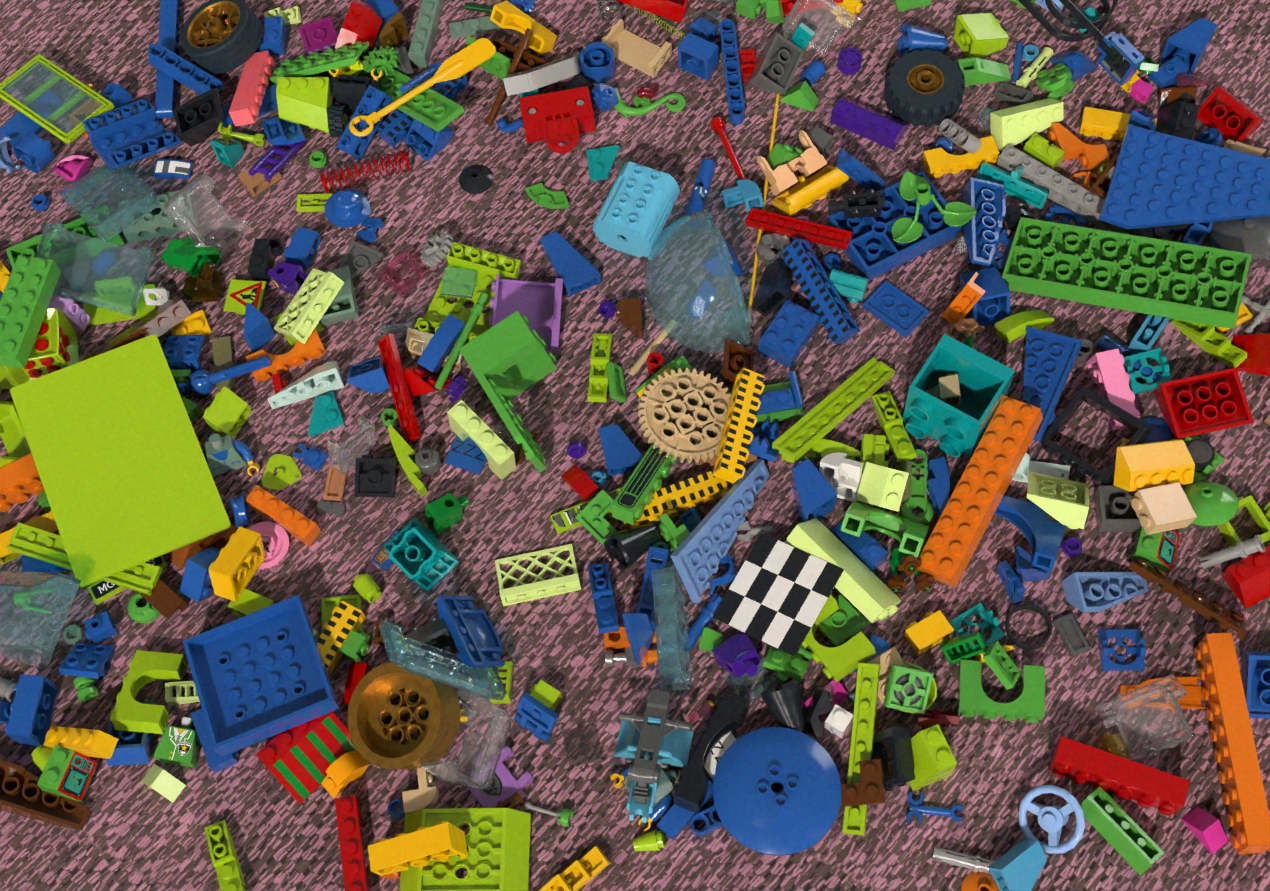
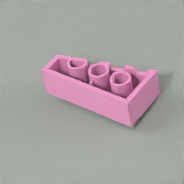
[1086,349,1140,431]

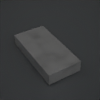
[1053,613,1091,658]

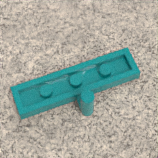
[976,161,1050,210]

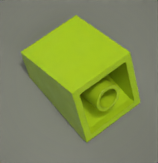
[953,13,1009,58]
[909,724,957,791]

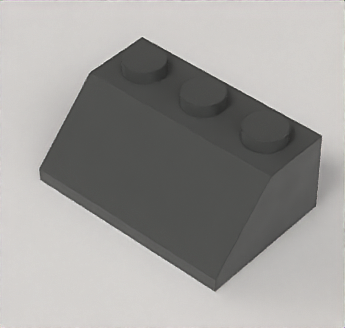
[748,33,805,95]
[386,618,453,664]

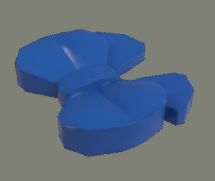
[356,218,384,243]

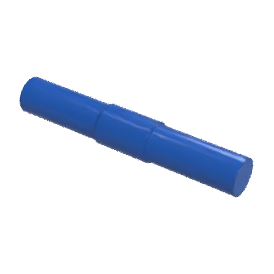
[1012,43,1023,82]

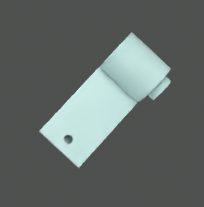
[1012,452,1070,483]

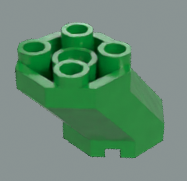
[161,237,222,278]

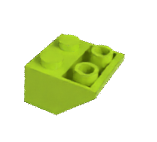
[202,386,252,438]

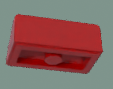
[342,663,370,704]

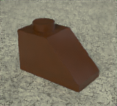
[616,298,643,339]

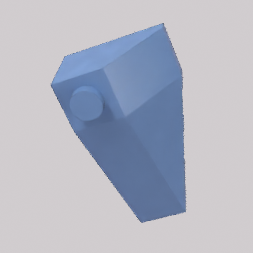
[1062,572,1149,612]

